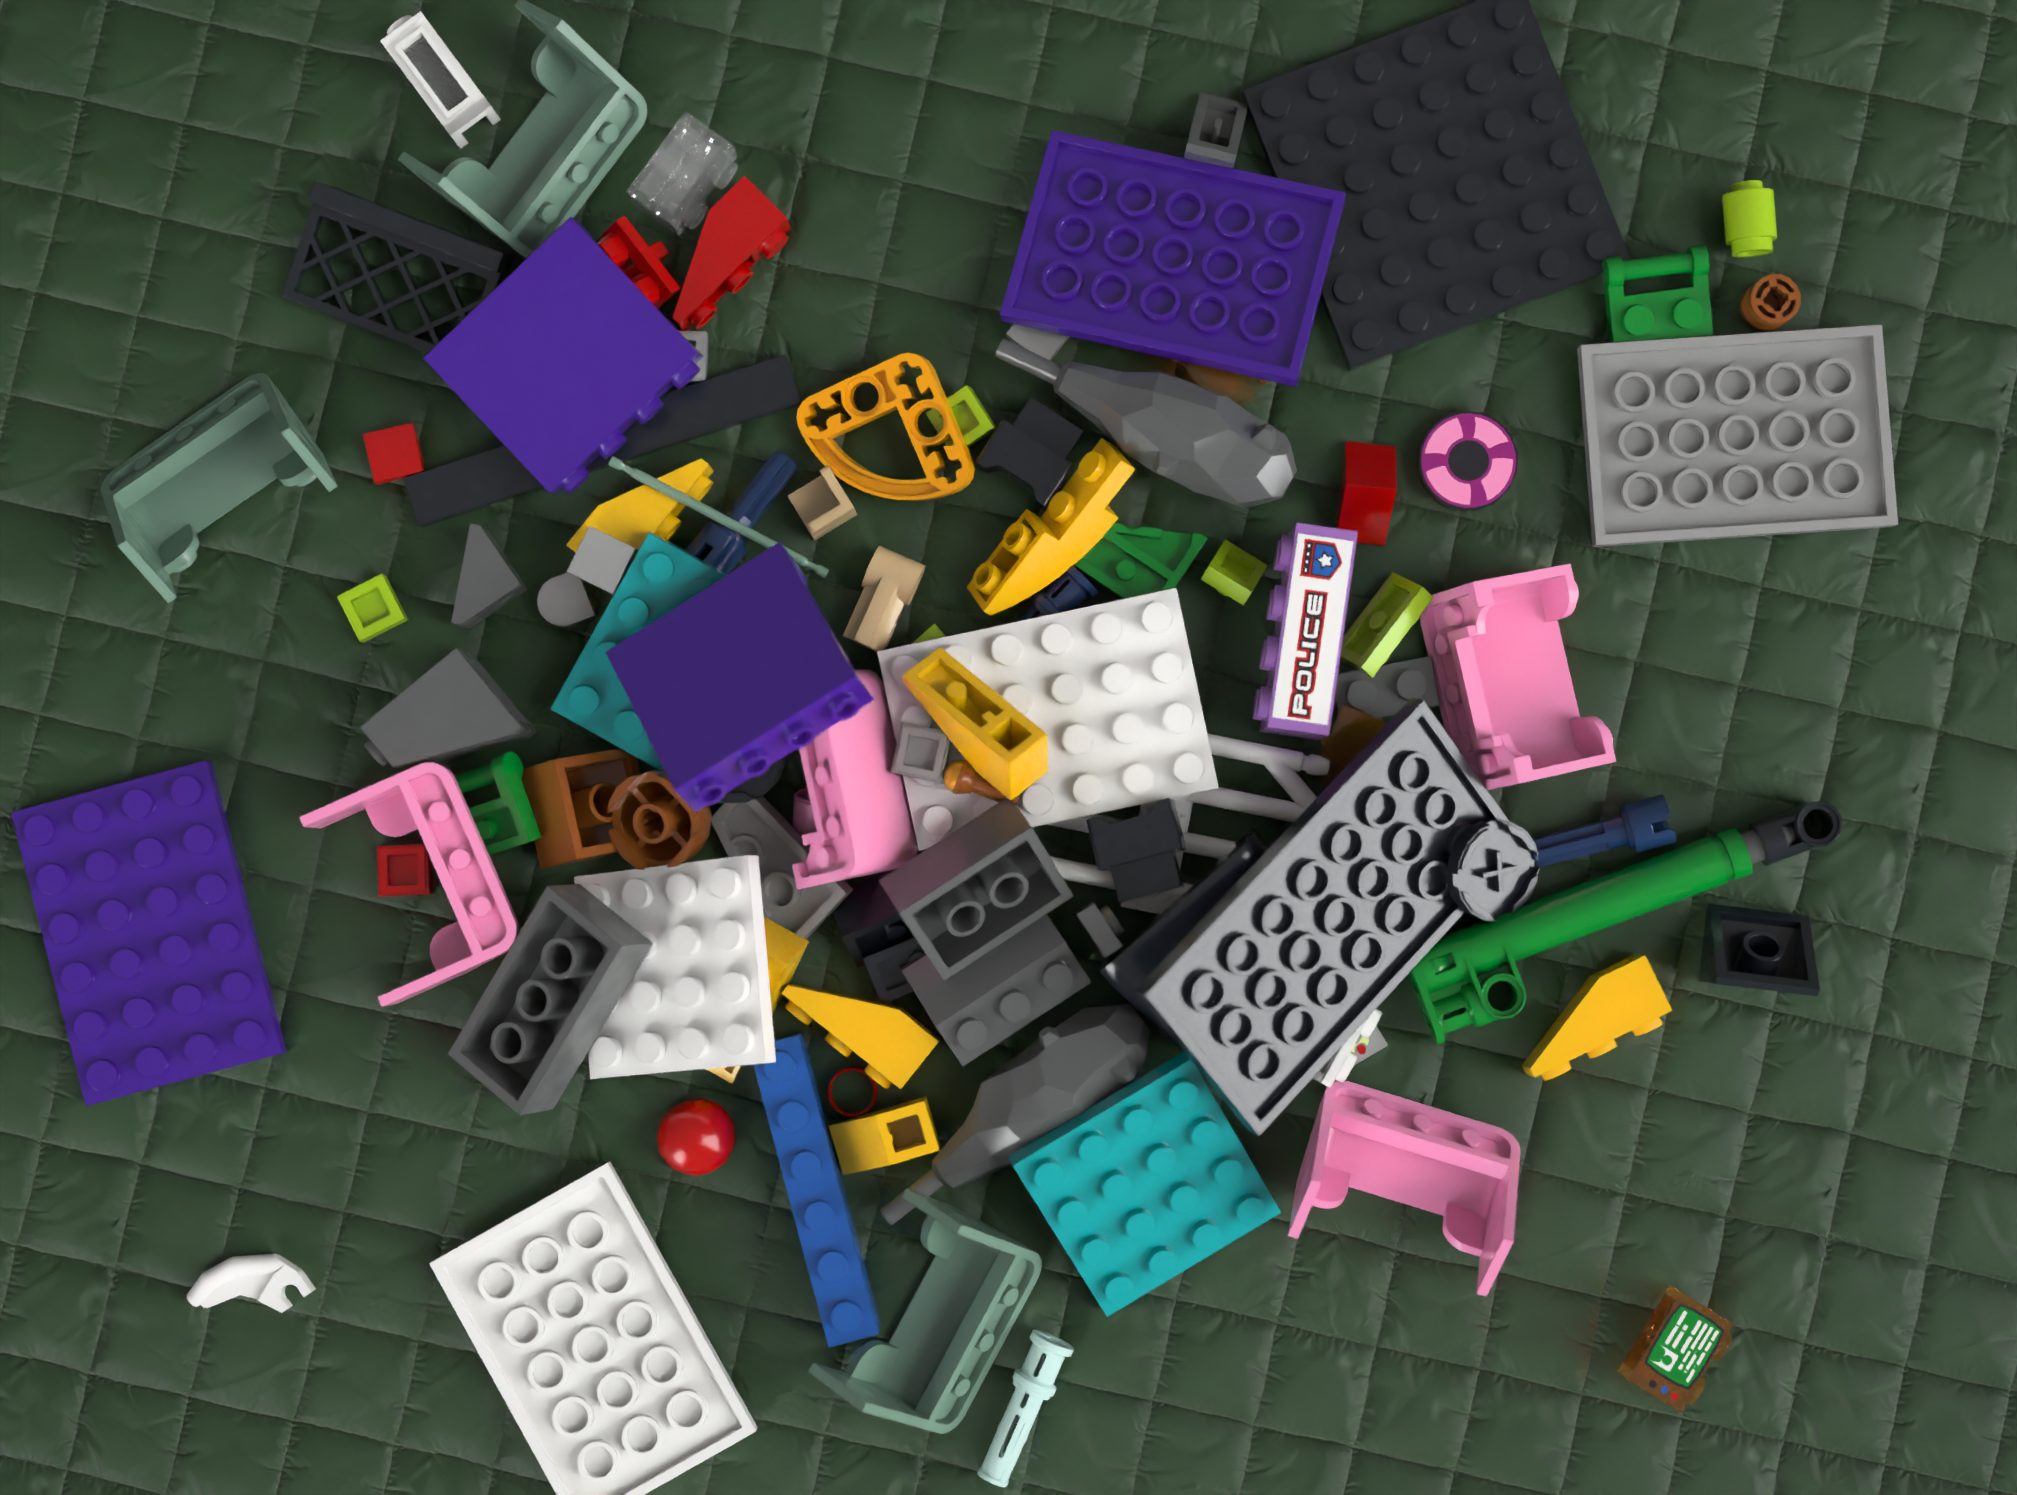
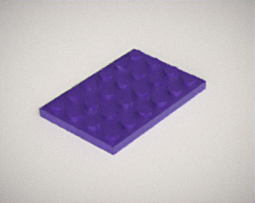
[1000,130,1346,387]
[11,760,287,1106]

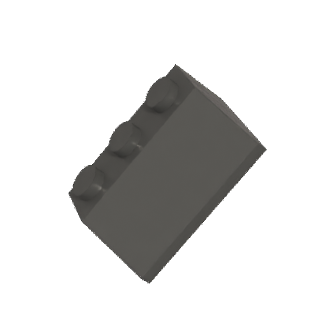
[900,914,1091,1066]

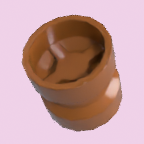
[1739,274,1801,333]

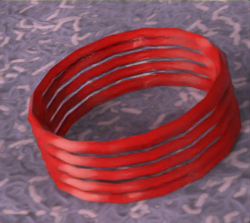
[827,1066,878,1117]

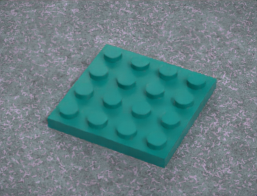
[550,531,727,805]
[1008,1052,1281,1317]

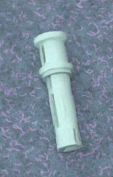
[977,1330,1074,1487]

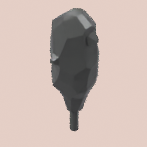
[995,338,1297,508]
[880,1004,1150,1225]

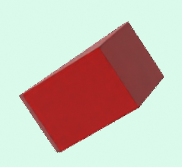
[1336,441,1397,547]

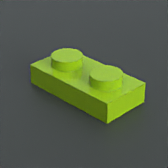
[1340,572,1434,678]

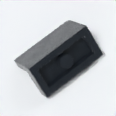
[833,869,913,968]

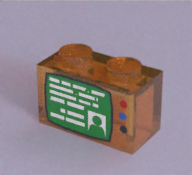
[1618,1285,1734,1412]

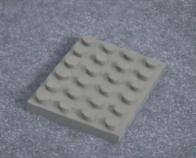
[1577,325,1898,547]

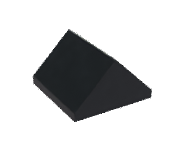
[1698,904,1820,996]

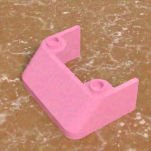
[299,763,519,1007]
[1288,1081,1520,1297]

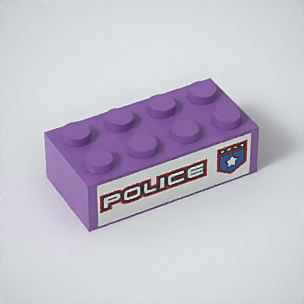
[1252,523,1358,740]

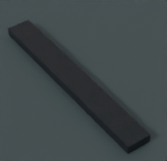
[403,354,802,528]

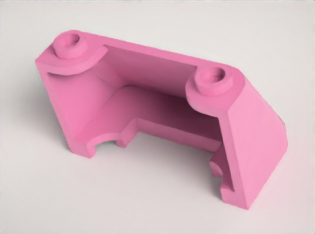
[1420,564,1616,790]
[792,670,918,890]

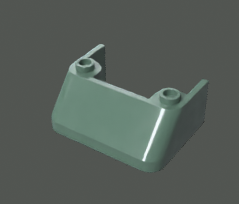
[398,0,647,258]
[101,373,337,603]
[808,1188,1042,1434]

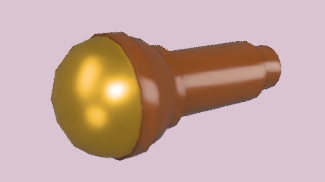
[943,759,1020,805]

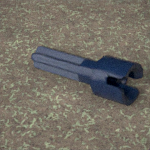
[685,450,798,575]
[1533,794,1676,867]

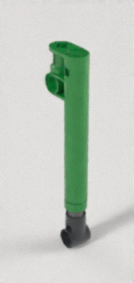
[1408,801,1842,1045]

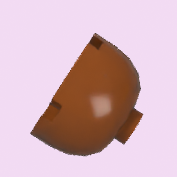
[607,769,712,870]

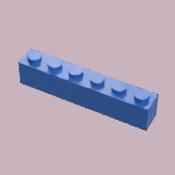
[753,1032,881,1348]

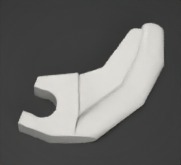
[187,1253,316,1313]

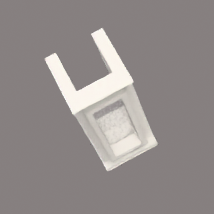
[380,11,500,149]

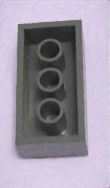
[448,884,653,1115]

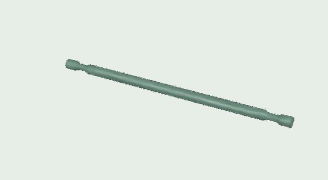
[608,456,829,578]

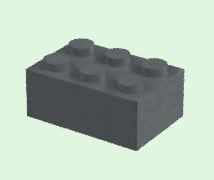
[879,797,1073,981]

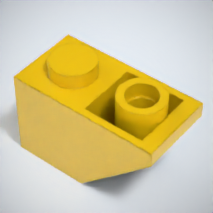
[829,1096,941,1175]

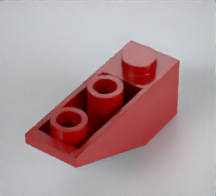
[672,176,791,331]

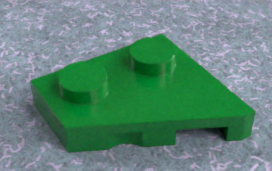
[1073,523,1208,599]

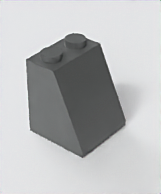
[360,648,538,770]

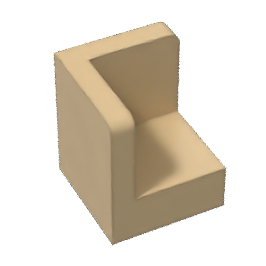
[788,465,857,540]

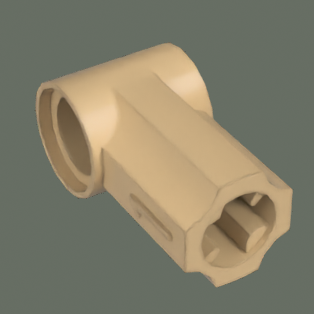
[843,545,926,652]

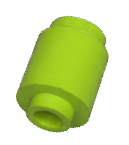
[1722,180,1777,257]

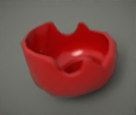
[656,1098,736,1176]

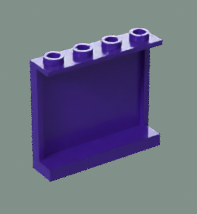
[423,217,704,494]
[605,542,874,812]

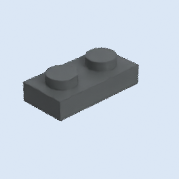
[1334,656,1440,726]
[1075,902,1125,958]

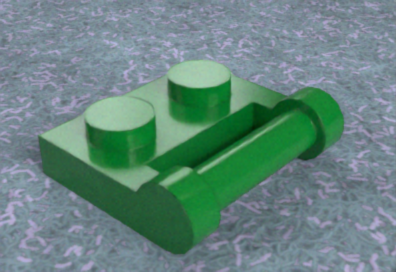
[1602,245,1713,343]
[454,752,541,855]

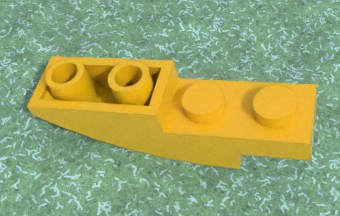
[967,438,1135,615]

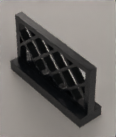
[281,181,515,353]

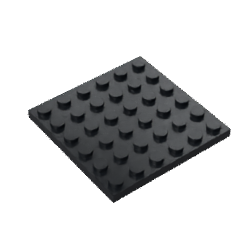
[1242,0,1631,372]

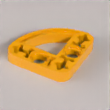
[796,353,975,501]

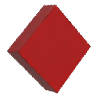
[363,423,426,485]
[377,844,432,897]

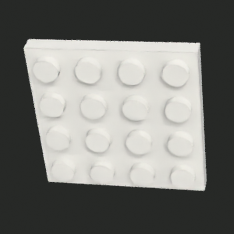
[574,855,776,1079]

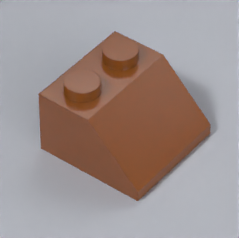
[521,748,640,869]

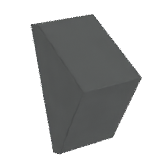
[1184,92,1248,169]
[451,524,528,629]

